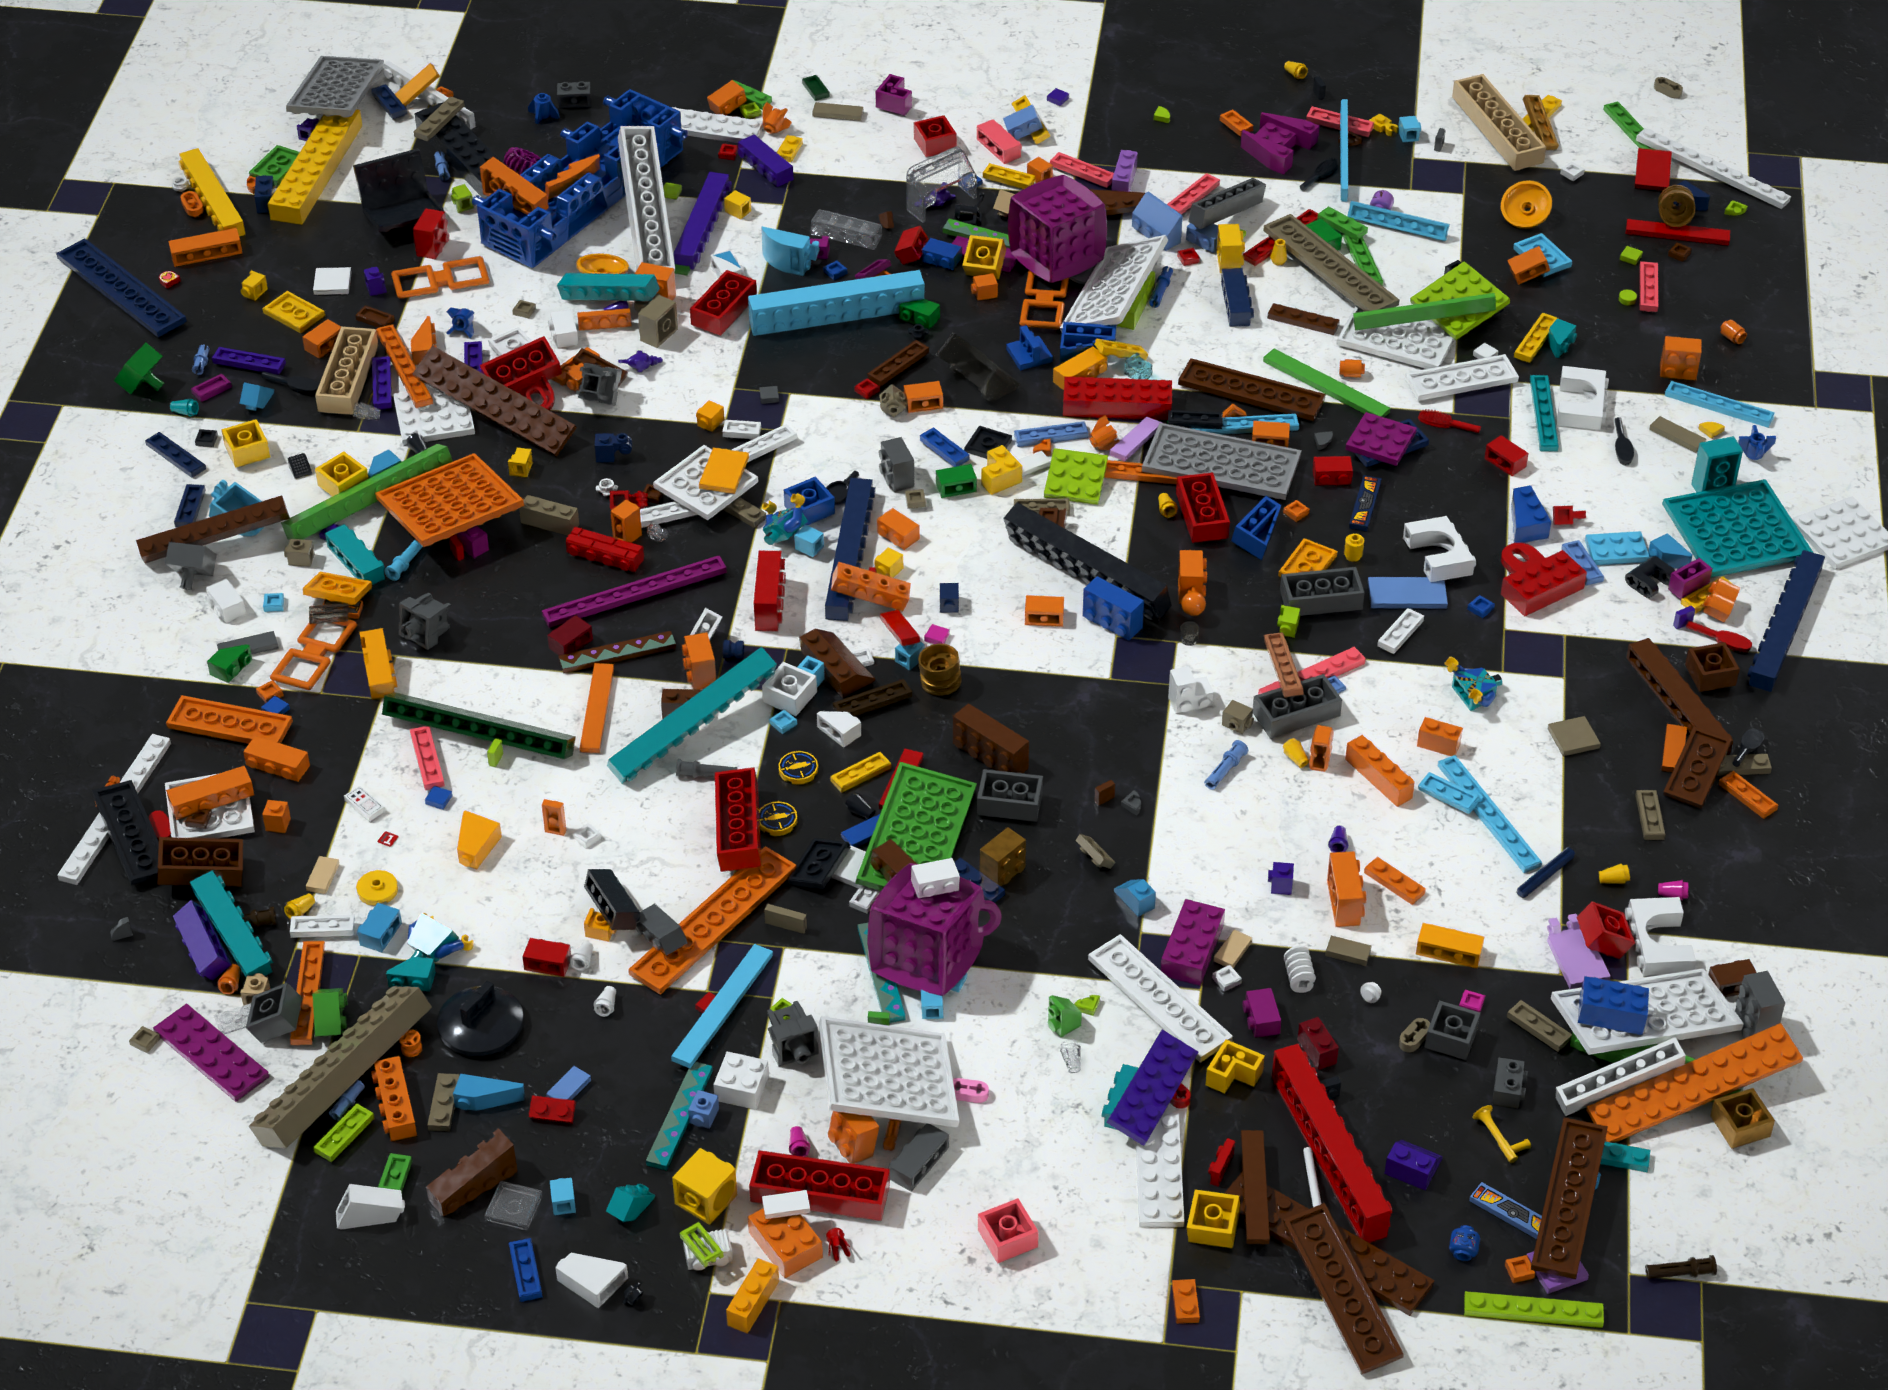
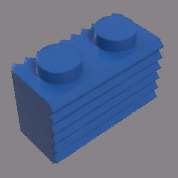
[922,238,962,270]

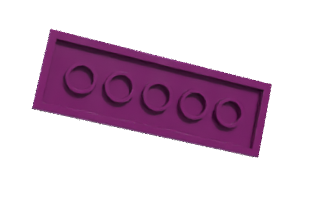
[153,1003,269,1102]

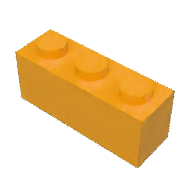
[1053,346,1107,390]
[1416,923,1485,969]
[726,1258,779,1334]

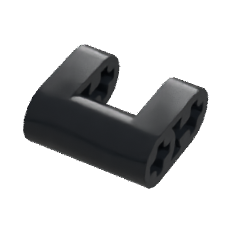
[1625,556,1675,598]

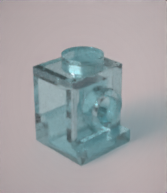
[1124,352,1153,379]

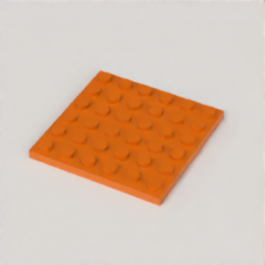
[375,453,524,547]

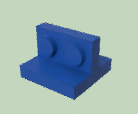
[1006,325,1053,370]

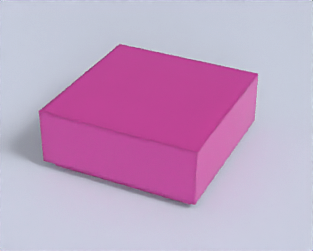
[924,624,950,644]
[1459,990,1486,1012]

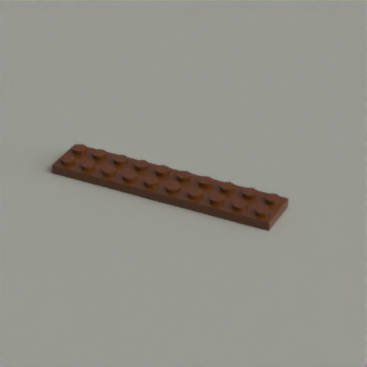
[412,345,577,457]
[1224,1171,1434,1316]

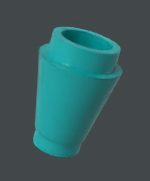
[170,399,199,417]

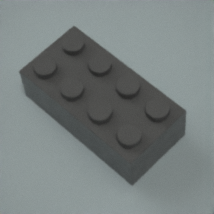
[1280,567,1365,616]
[1253,674,1342,739]

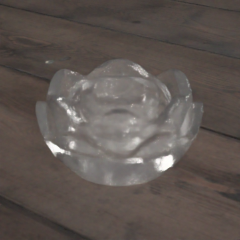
[647,522,669,542]

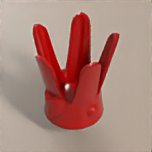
[826,1228,851,1262]

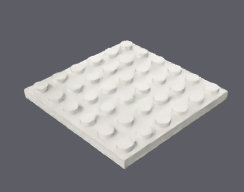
[819,1016,959,1127]

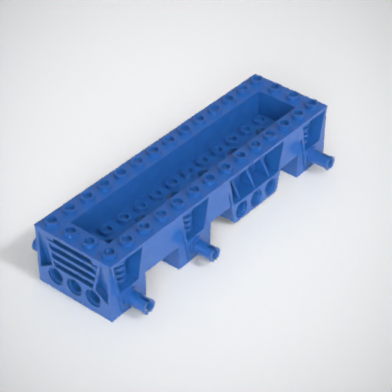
[472,89,688,268]

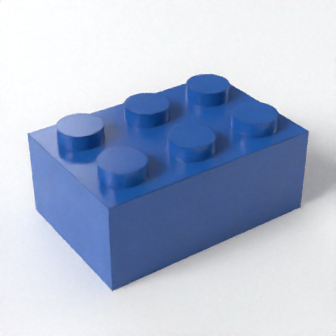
[1082,576,1144,641]
[1578,976,1649,1035]

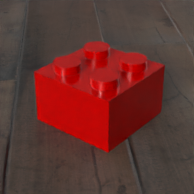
[914,115,957,157]
[413,208,450,259]
[1577,901,1635,959]

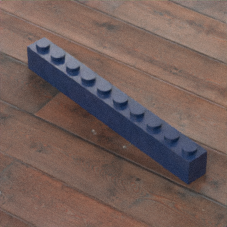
[825,478,876,621]
[1747,550,1825,692]

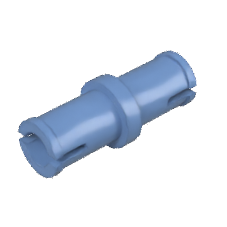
[434,151,450,181]
[192,345,210,375]
[328,1080,365,1121]

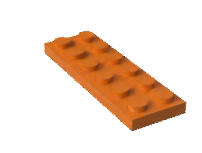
[166,695,293,744]

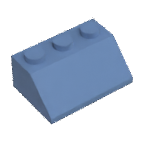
[1132,191,1183,251]

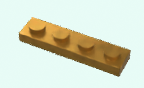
[1522,95,1559,150]

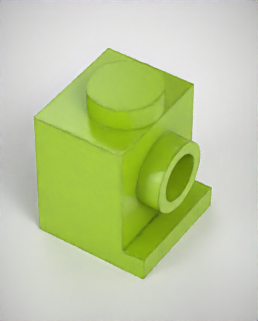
[451,184,474,213]
[1277,605,1300,638]

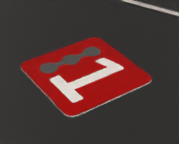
[377,831,399,847]

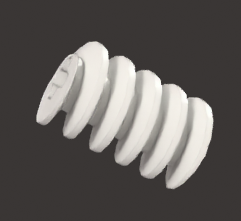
[1284,946,1316,993]

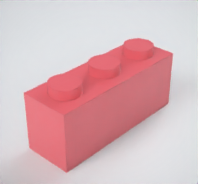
[977,119,1022,164]

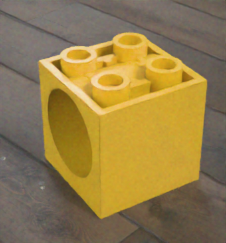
[672,1148,737,1225]

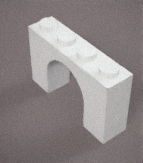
[1556,366,1609,431]
[1403,516,1476,582]
[1625,897,1696,977]

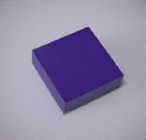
[1047,88,1069,106]
[1673,606,1695,629]

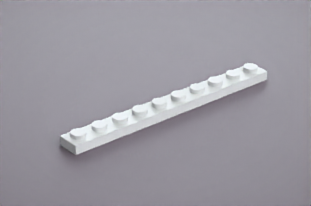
[1636,128,1791,209]
[57,734,171,885]

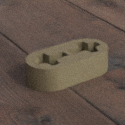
[1654,77,1683,99]
[1399,1018,1430,1052]

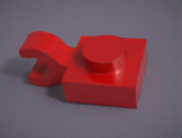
[1553,505,1586,525]

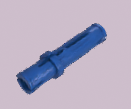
[1149,266,1173,308]

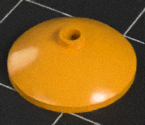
[1501,181,1552,229]
[576,253,629,274]

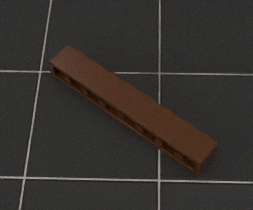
[136,495,290,563]
[1626,638,1733,755]

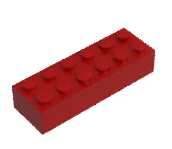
[1063,376,1172,420]
[715,767,761,872]
[749,1150,890,1221]

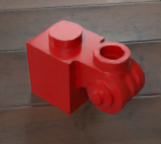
[610,490,648,510]

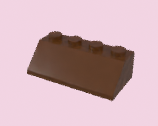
[799,628,875,698]

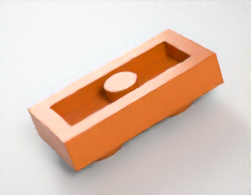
[1220,109,1254,136]
[542,799,567,836]
[1172,1279,1200,1324]

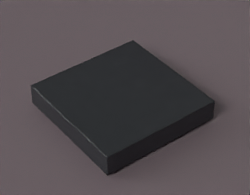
[964,426,1012,459]

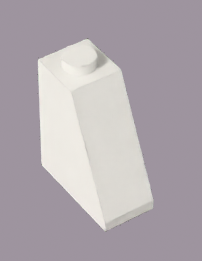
[336,1184,405,1230]
[556,1253,628,1308]

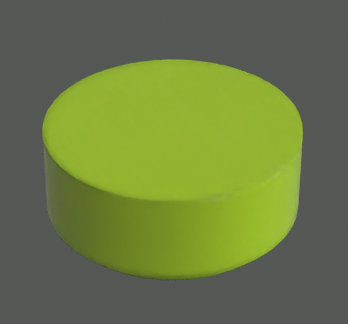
[1619,290,1637,306]

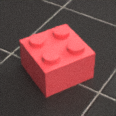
[978,1198,1038,1264]

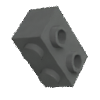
[557,81,591,108]
[1492,1057,1528,1109]

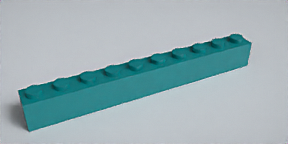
[607,647,777,784]

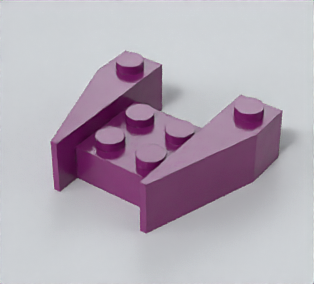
[1241,112,1319,175]

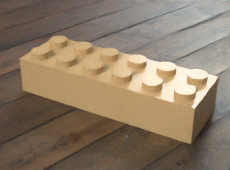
[315,326,379,415]

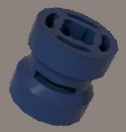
[723,640,744,660]

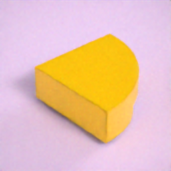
[1698,422,1725,438]

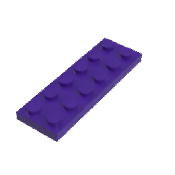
[1106,1029,1199,1146]

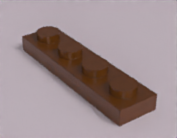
[1267,303,1340,335]
[867,340,929,387]

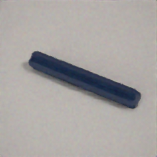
[1516,847,1575,898]

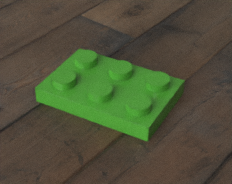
[249,145,300,186]

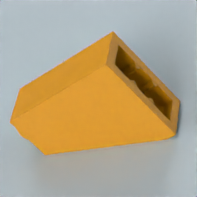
[457,810,502,870]

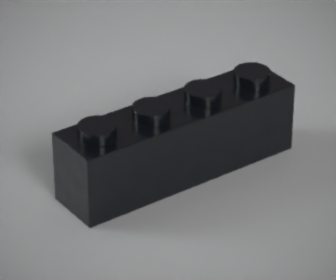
[584,869,640,930]

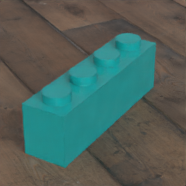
[325,524,385,585]

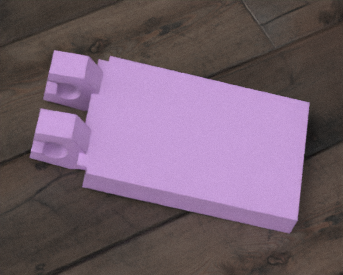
[1547,914,1611,989]

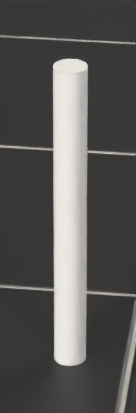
[1303,1147,1322,1207]

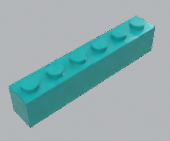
[557,273,660,301]
[190,870,273,978]

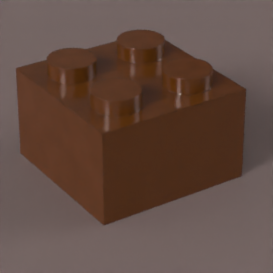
[1685,642,1740,692]

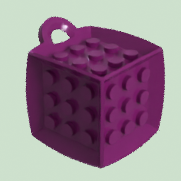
[1008,175,1107,283]
[867,863,1002,996]

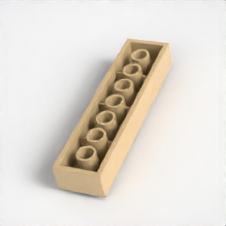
[1452,74,1546,171]

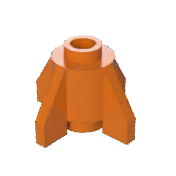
[762,102,792,134]
[1089,415,1120,450]

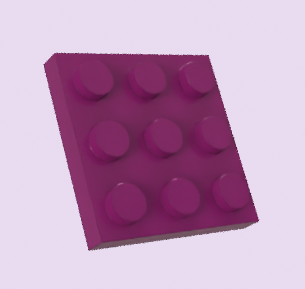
[1345,412,1417,466]

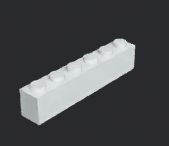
[1556,1037,1686,1116]

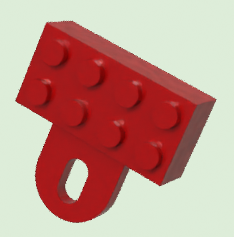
[480,336,562,411]
[1501,543,1587,617]

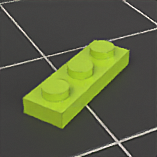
[314,1104,374,1162]

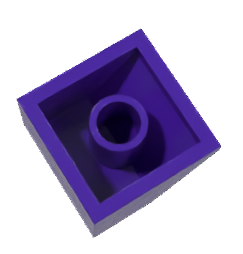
[1384,1140,1443,1191]

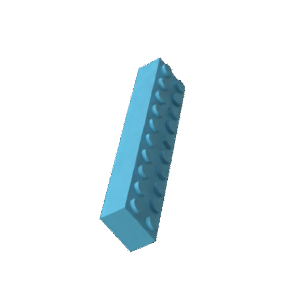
[748,270,925,336]

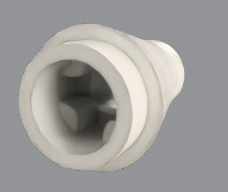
[570,941,594,971]
[594,986,616,1017]

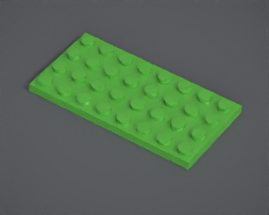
[855,762,977,891]

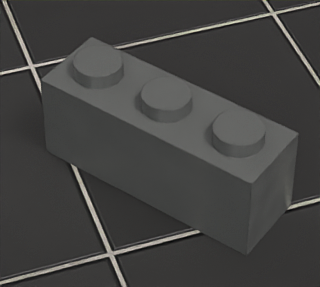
[636,903,688,956]
[888,1123,949,1192]

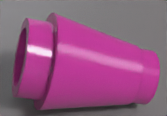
[1658,880,1689,901]
[789,1126,811,1157]

